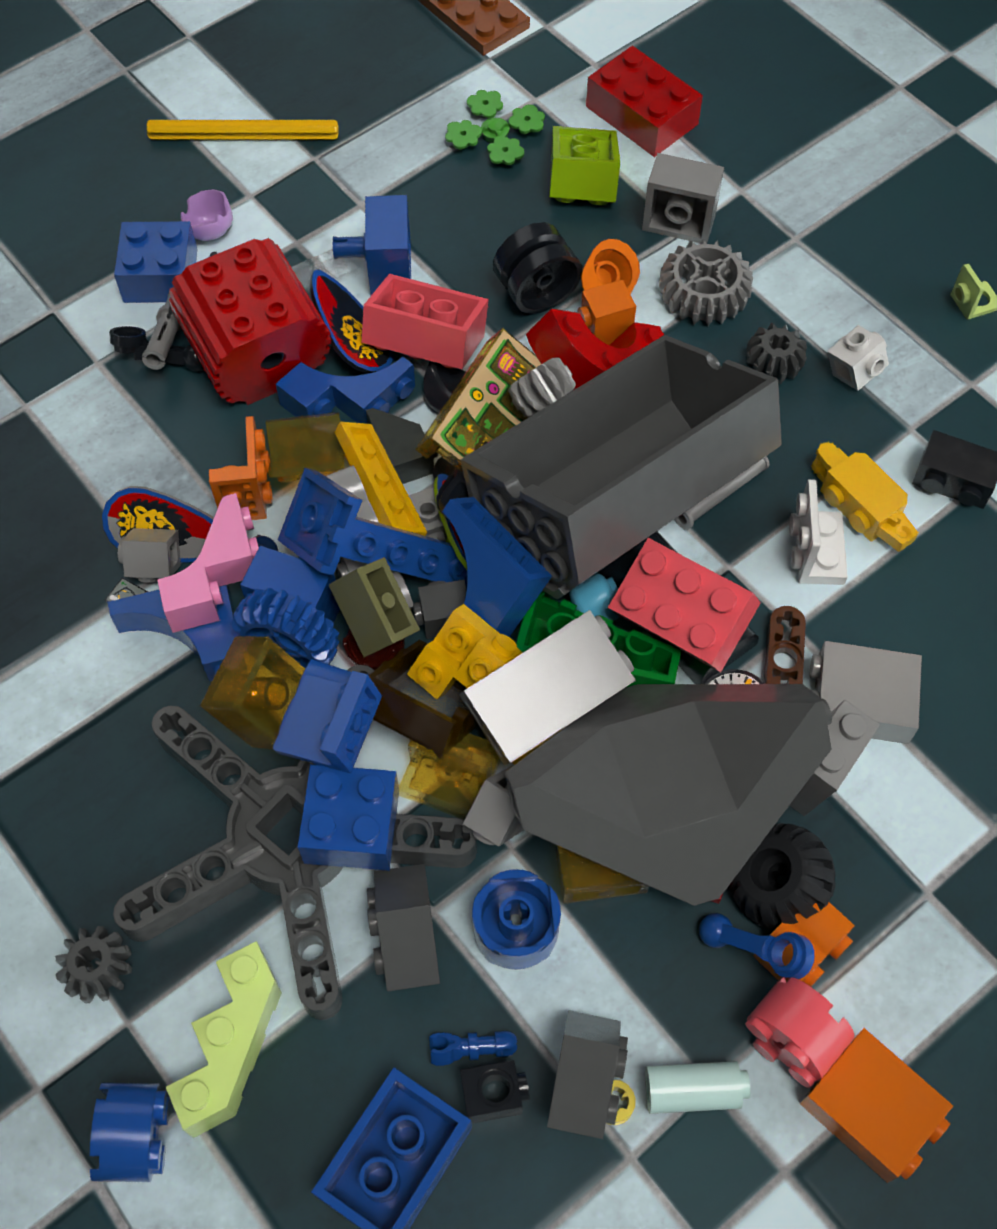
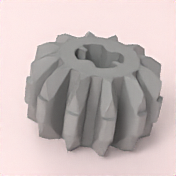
[508,358,576,417]

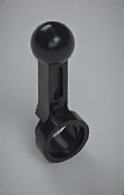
[109,326,204,372]

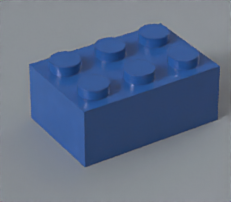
[311,1067,472,1229]

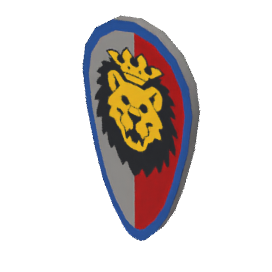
[102,486,214,562]

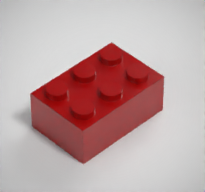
[586,45,703,157]

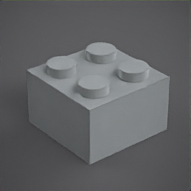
[642,153,724,243]

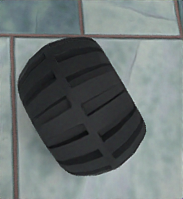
[729,823,836,930]

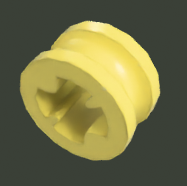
[606,1080,636,1126]

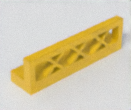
[334,422,428,536]

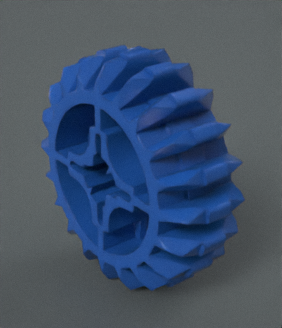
[230,588,339,678]

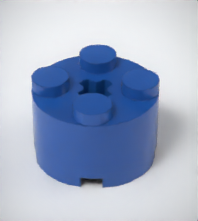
[472,869,561,970]
[90,1082,170,1182]

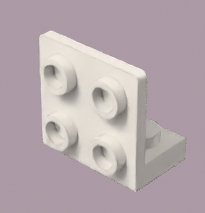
[789,479,848,585]

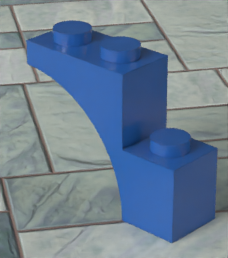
[275,357,415,428]

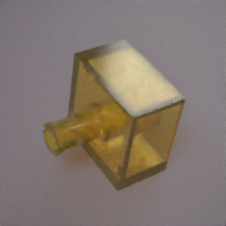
[200,636,305,749]

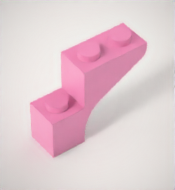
[157,493,259,633]

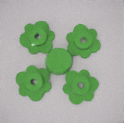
[445,90,545,165]

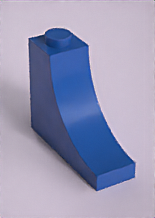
[442,497,552,637]
[107,585,248,682]

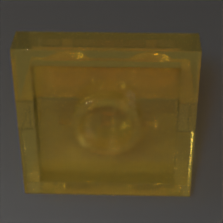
[399,734,501,820]

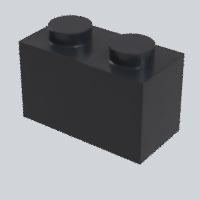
[912,430,997,509]

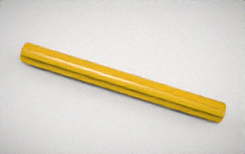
[146,120,339,140]

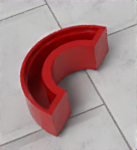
[526,309,664,390]

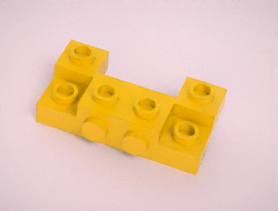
[407,604,567,765]

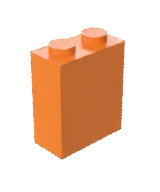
[800,1028,954,1183]

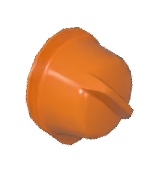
[581,239,640,295]

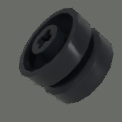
[493,222,583,314]

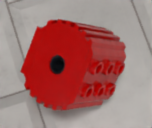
[169,238,331,405]

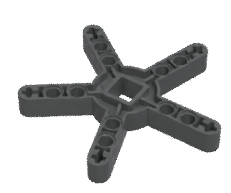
[113,665,477,1020]

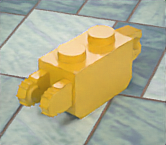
[811,441,919,552]

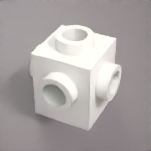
[827,325,889,391]

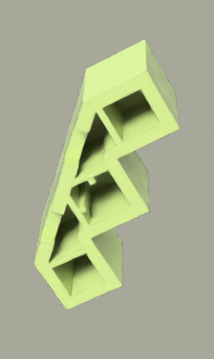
[166,941,282,1138]

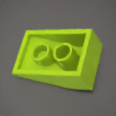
[549,126,620,205]

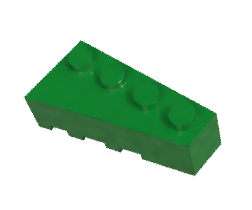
[516,591,681,687]

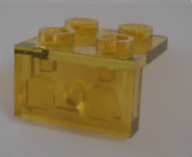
[265,412,345,482]

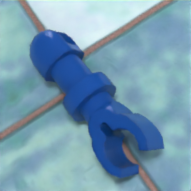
[429,1031,517,1066]

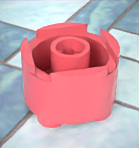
[745,977,854,1088]

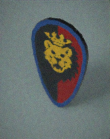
[310,270,394,374]

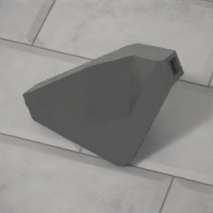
[505,684,832,906]

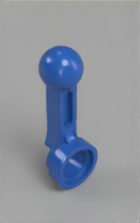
[699,913,814,979]

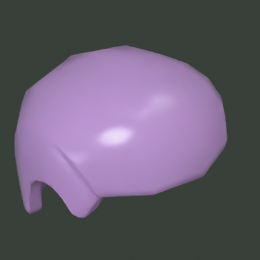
[181,189,233,241]

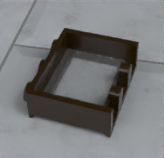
[366,639,478,759]

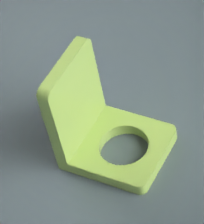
[950,264,997,320]

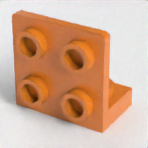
[209,416,273,520]

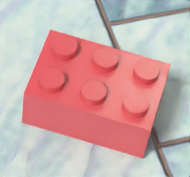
[361,274,489,369]
[608,538,761,673]

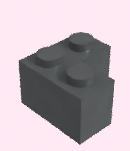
[367,864,440,991]
[547,1010,628,1139]

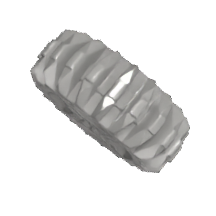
[659,239,753,326]

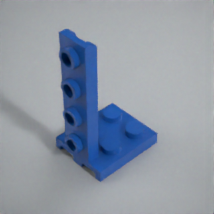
[278,468,468,588]

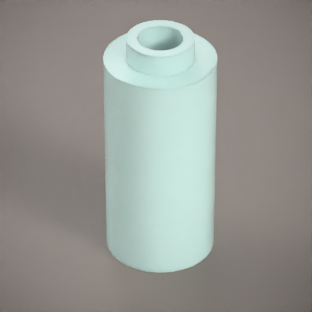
[645,1061,750,1114]

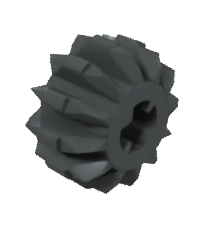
[746,323,807,384]
[55,926,132,1003]

